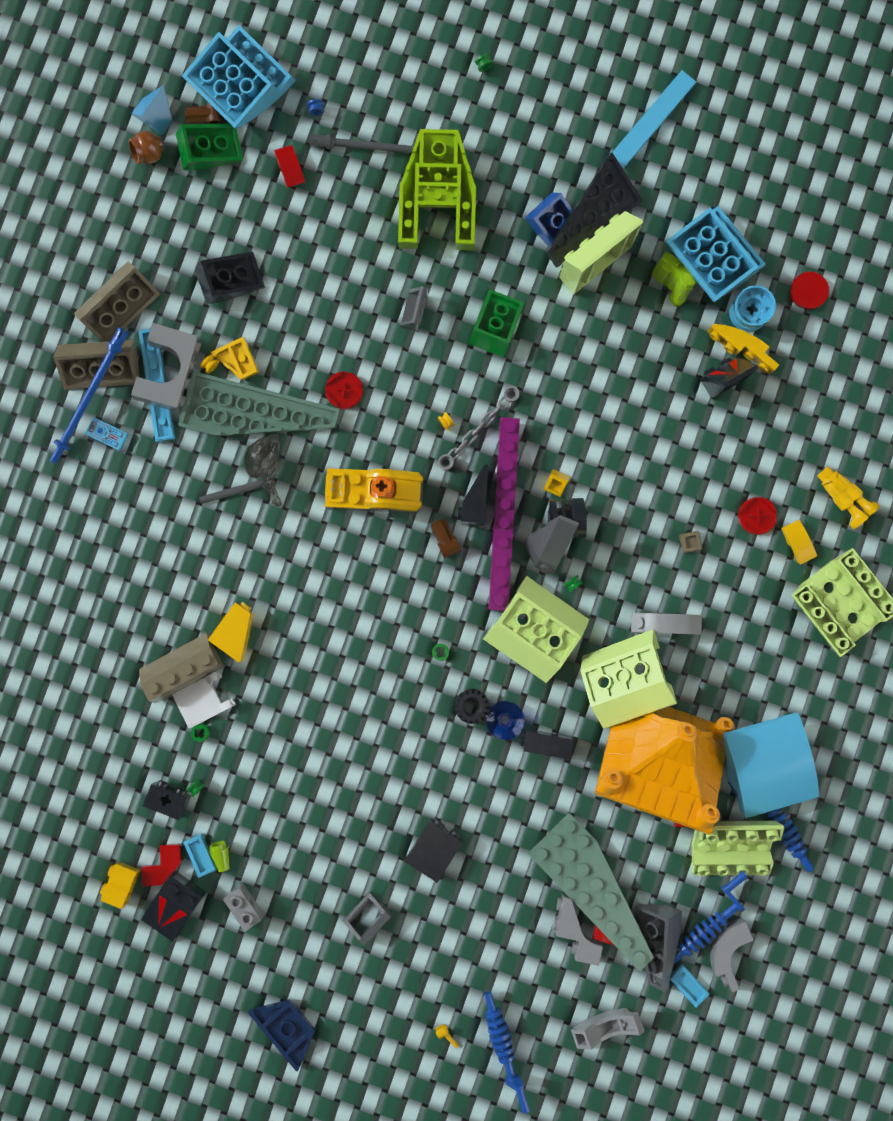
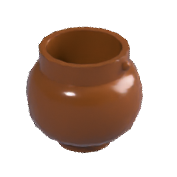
[128,131,164,165]

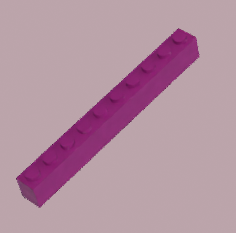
[488,417,520,611]

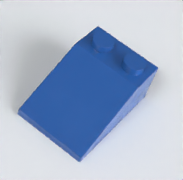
[525,192,573,247]

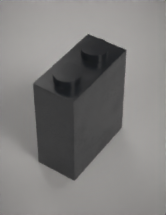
[519,728,574,759]
[404,819,463,883]

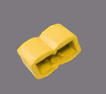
[100,861,141,909]

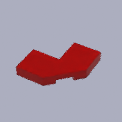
[141,843,182,887]

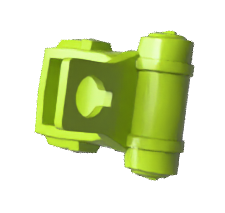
[652,252,697,307]

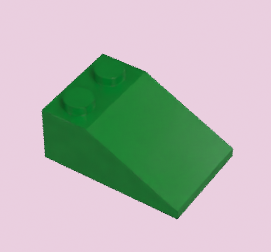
[176,124,243,170]
[468,289,524,357]

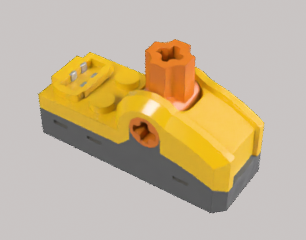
[325,468,424,513]

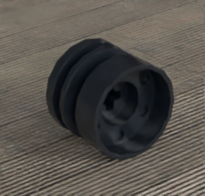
[547,498,587,539]

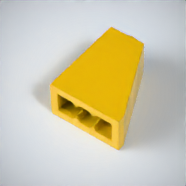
[208,602,254,663]

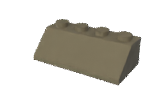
[74,261,160,342]
[53,340,139,390]
[139,633,224,703]

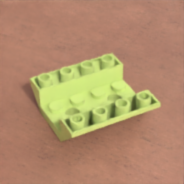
[791,548,893,657]
[483,576,589,683]
[581,629,677,729]
[691,821,784,876]

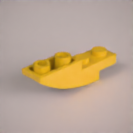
[707,324,779,375]

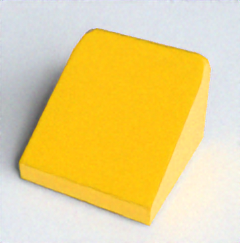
[543,469,570,497]

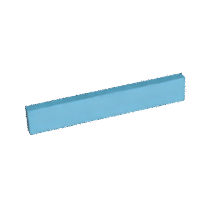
[613,70,696,168]
[138,329,176,442]

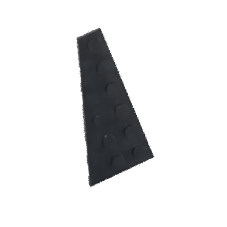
[546,152,643,268]

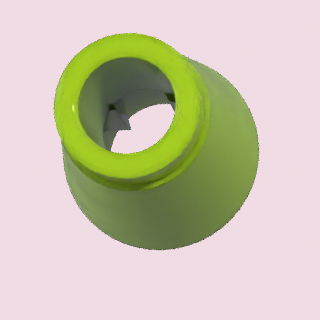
[209,841,230,872]

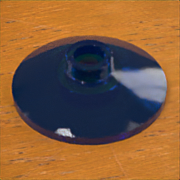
[486,701,525,740]

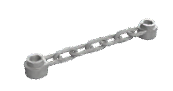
[438,386,519,470]

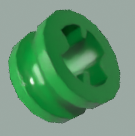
[475,53,494,72]
[564,575,583,592]
[432,644,449,661]
[191,724,210,742]
[186,778,205,797]

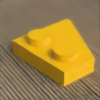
[211,337,259,380]

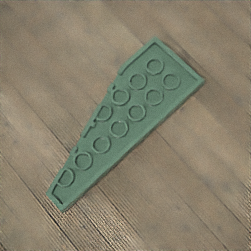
[178,371,340,436]
[528,812,654,972]

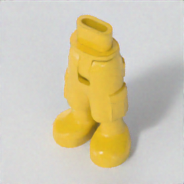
[817,466,880,530]

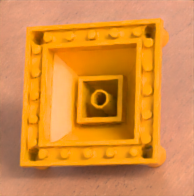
[595,707,735,835]

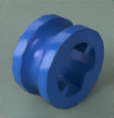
[307,99,325,116]

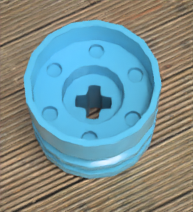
[729,285,776,332]

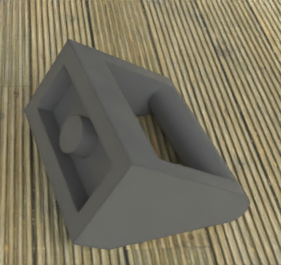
[400,286,428,332]
[343,892,392,946]

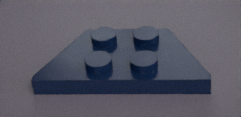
[248,999,316,1072]

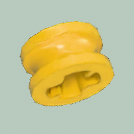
[200,355,219,374]
[438,412,455,431]

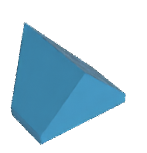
[131,85,173,135]

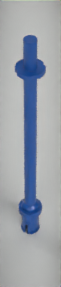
[50,327,130,464]

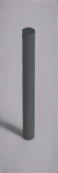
[199,477,275,504]

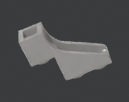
[552,893,603,966]

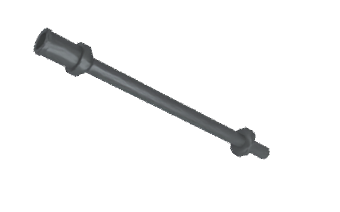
[309,133,414,154]

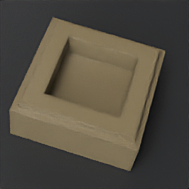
[679,531,702,553]

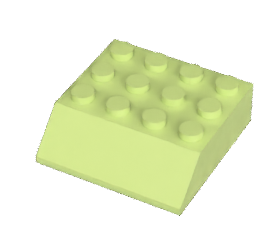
[559,211,643,295]

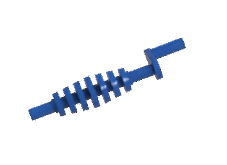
[728,781,814,872]
[673,871,748,965]
[484,991,530,1114]

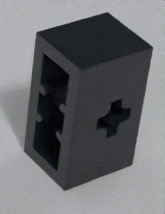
[142,780,191,820]

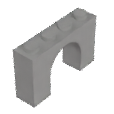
[131,323,201,412]

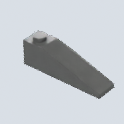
[524,515,579,575]
[635,904,682,992]

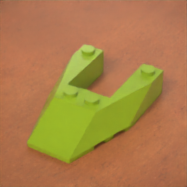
[398,129,476,251]

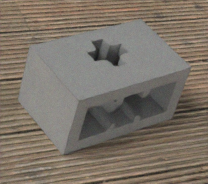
[223,883,265,932]

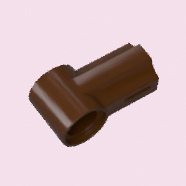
[185,103,224,124]
[430,518,462,559]

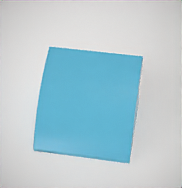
[182,25,296,129]
[665,206,766,302]
[723,712,819,818]

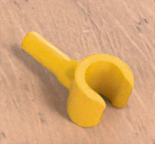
[435,1024,459,1048]

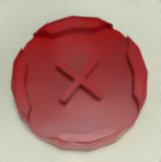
[790,271,829,310]
[325,371,363,410]
[738,497,777,535]

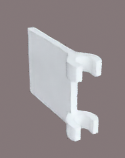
[172,671,236,729]

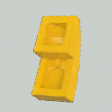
[781,520,817,565]

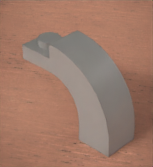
[631,613,702,634]
[710,917,754,993]
[571,1008,645,1050]

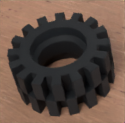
[455,689,490,724]

